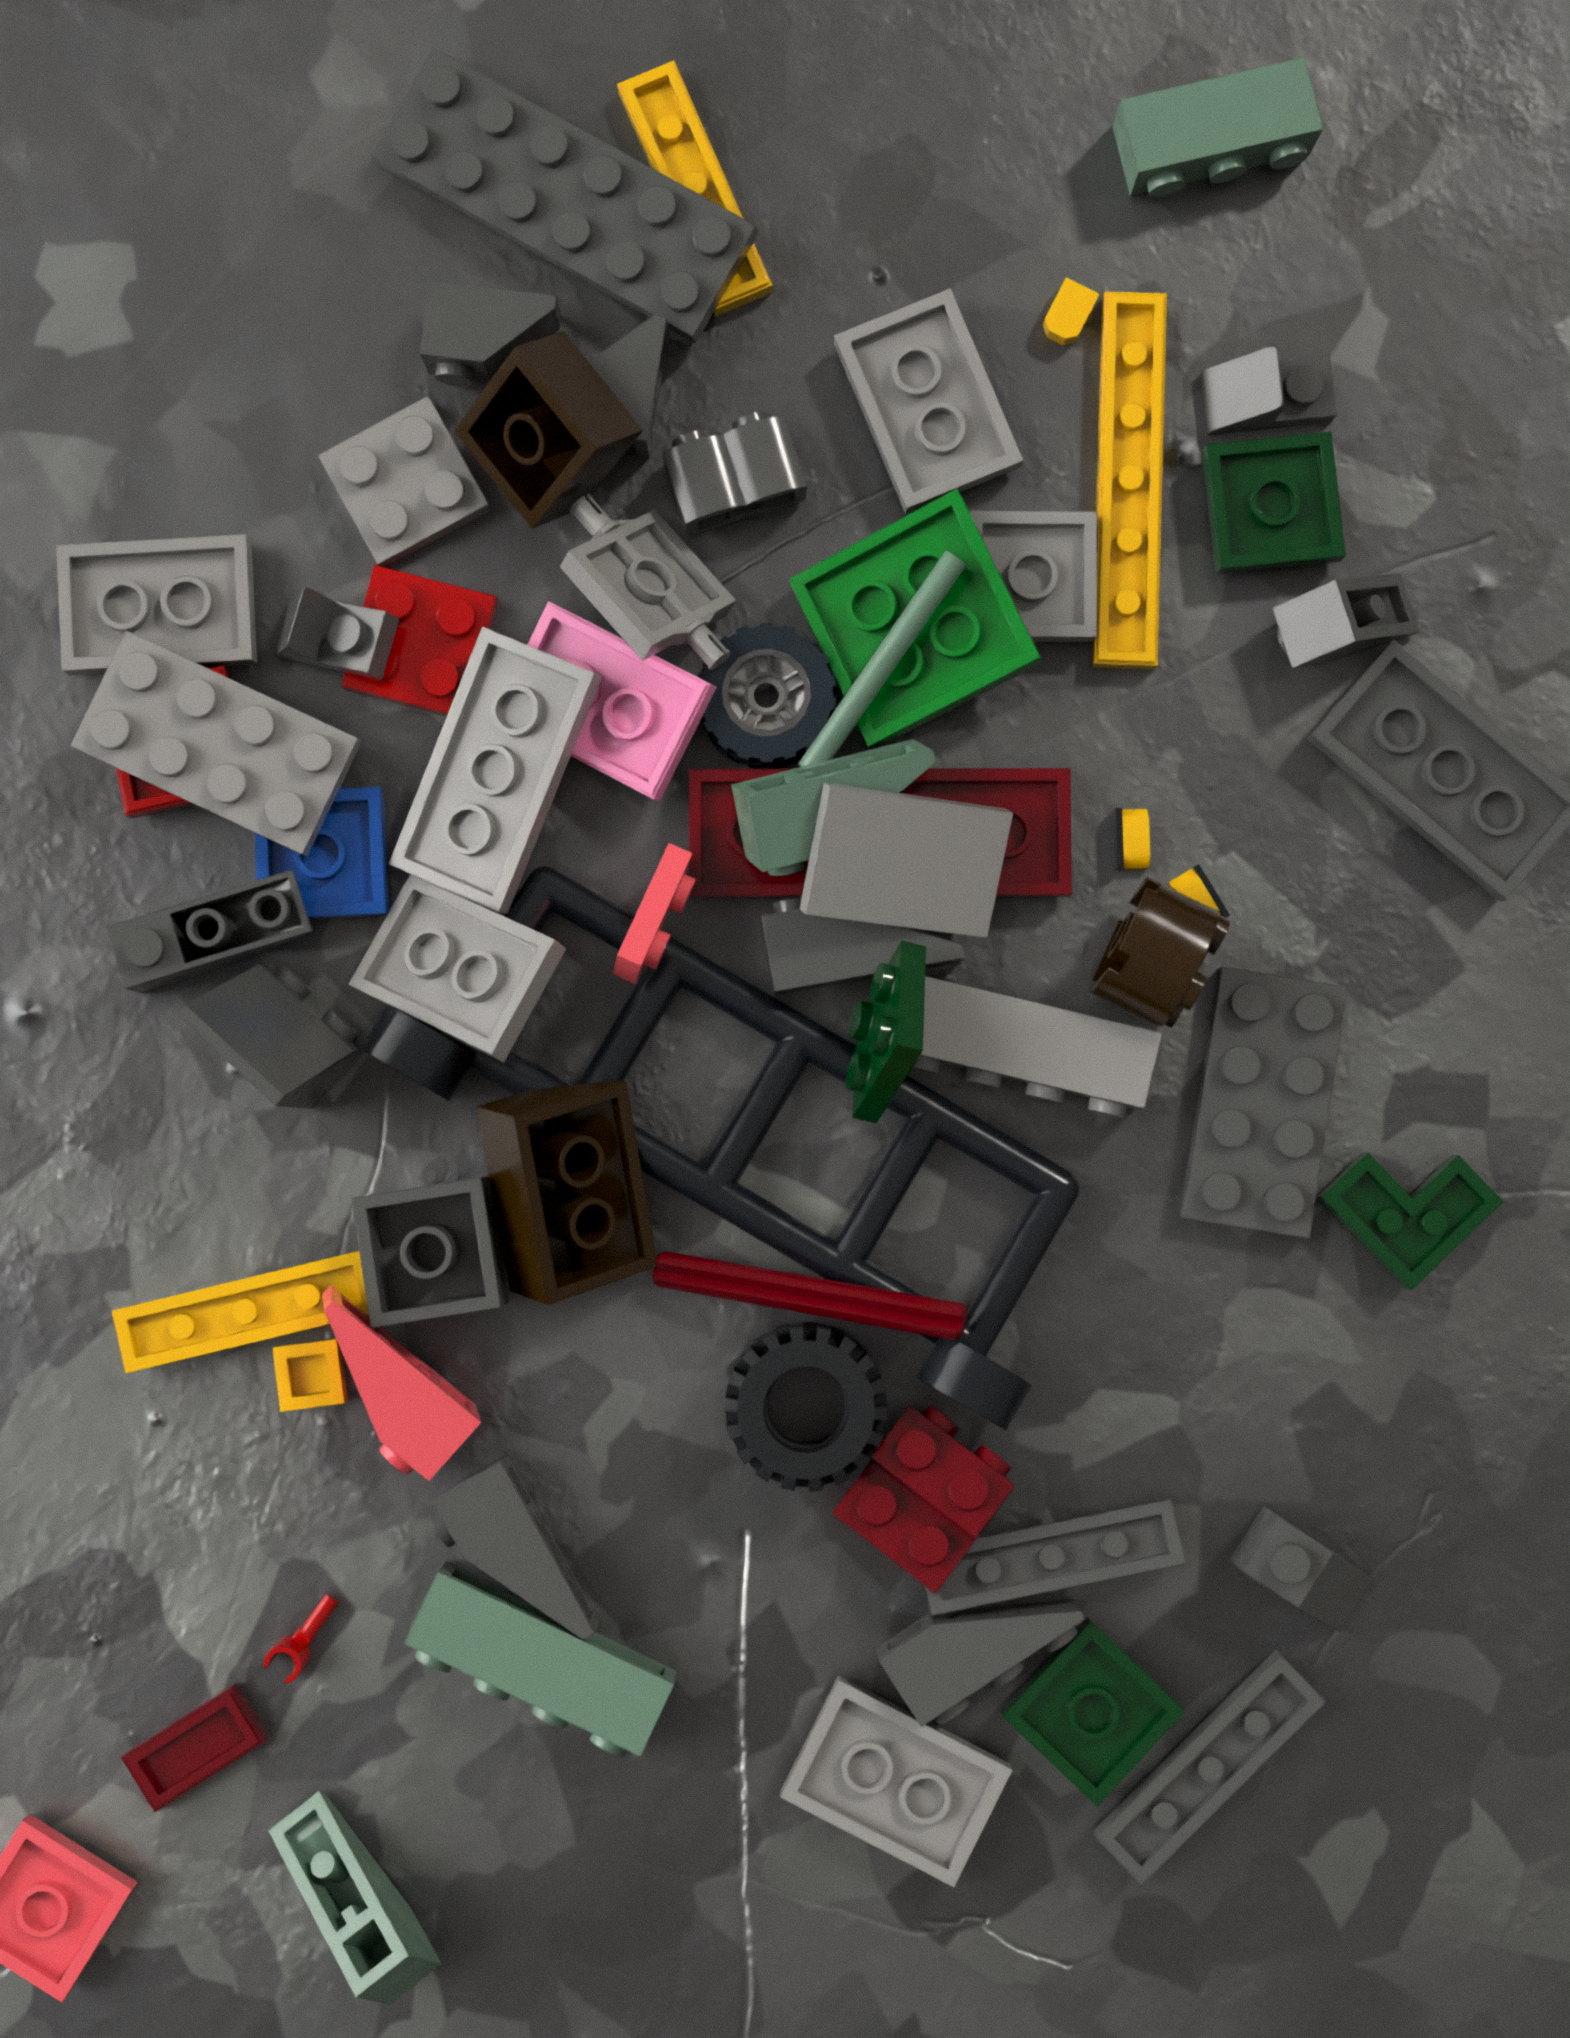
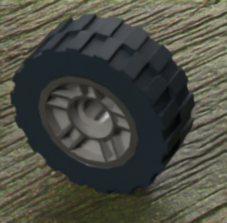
[698,623,836,769]

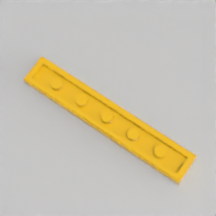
[1092,291,1167,670]

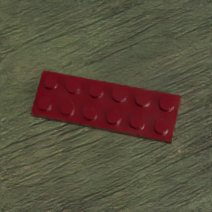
[689,768,1072,898]

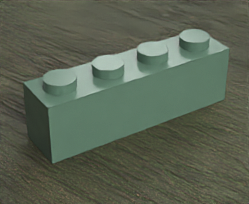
[404,1561,677,1756]

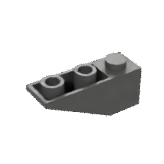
[106,869,313,994]
[876,1599,1085,1727]

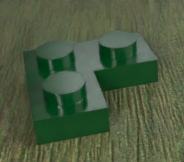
[1317,1153,1504,1290]

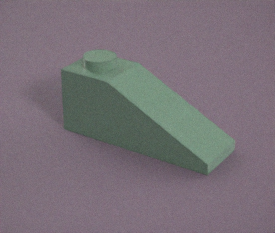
[731,739,935,876]
[268,1791,442,2005]

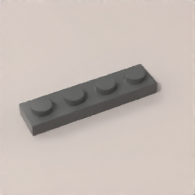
[926,1499,1186,1616]
[1093,1650,1326,1885]

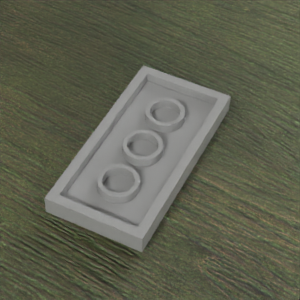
[389,626,603,914]
[70,631,362,857]

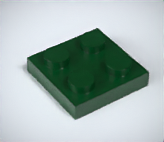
[1202,432,1346,575]
[846,940,926,1123]
[1000,1617,1185,1807]

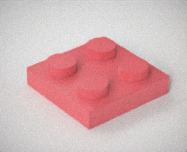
[0,1814,138,2003]

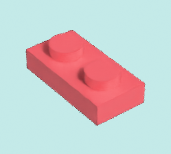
[613,843,696,984]

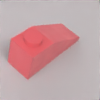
[322,1285,481,1481]

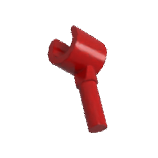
[264,1593,339,1683]

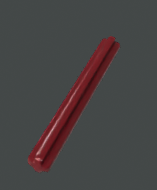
[653,1251,967,1340]

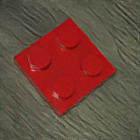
[341,565,499,716]

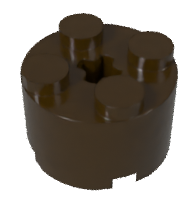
[1090,877,1230,1028]

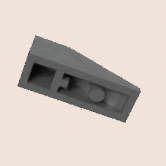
[761,897,965,995]
[431,1454,600,1640]

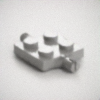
[560,494,736,671]

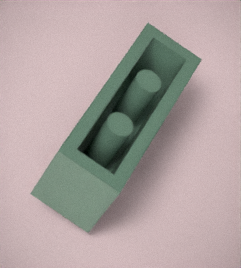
[1112,57,1323,198]

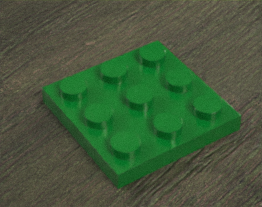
[788,489,1043,749]

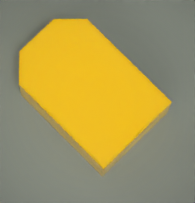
[1043,277,1099,346]

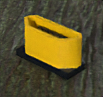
[1113,808,1151,870]
[1168,864,1230,918]

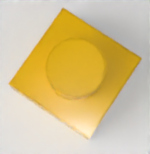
[272,1338,349,1412]

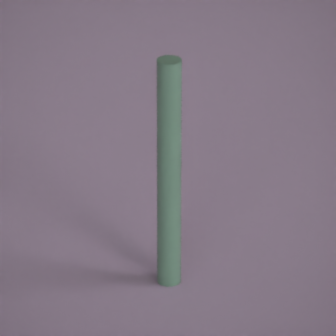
[798,550,966,767]

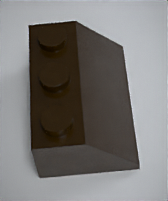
[476,1080,657,1305]

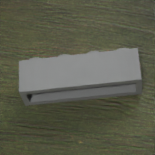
[912,976,1162,1118]

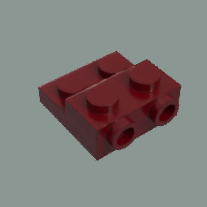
[832,1406,1015,1595]

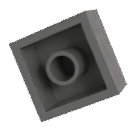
[351,1177,509,1328]

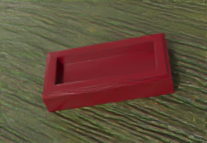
[121,1683,269,1812]

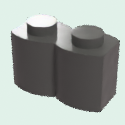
[663,412,807,536]

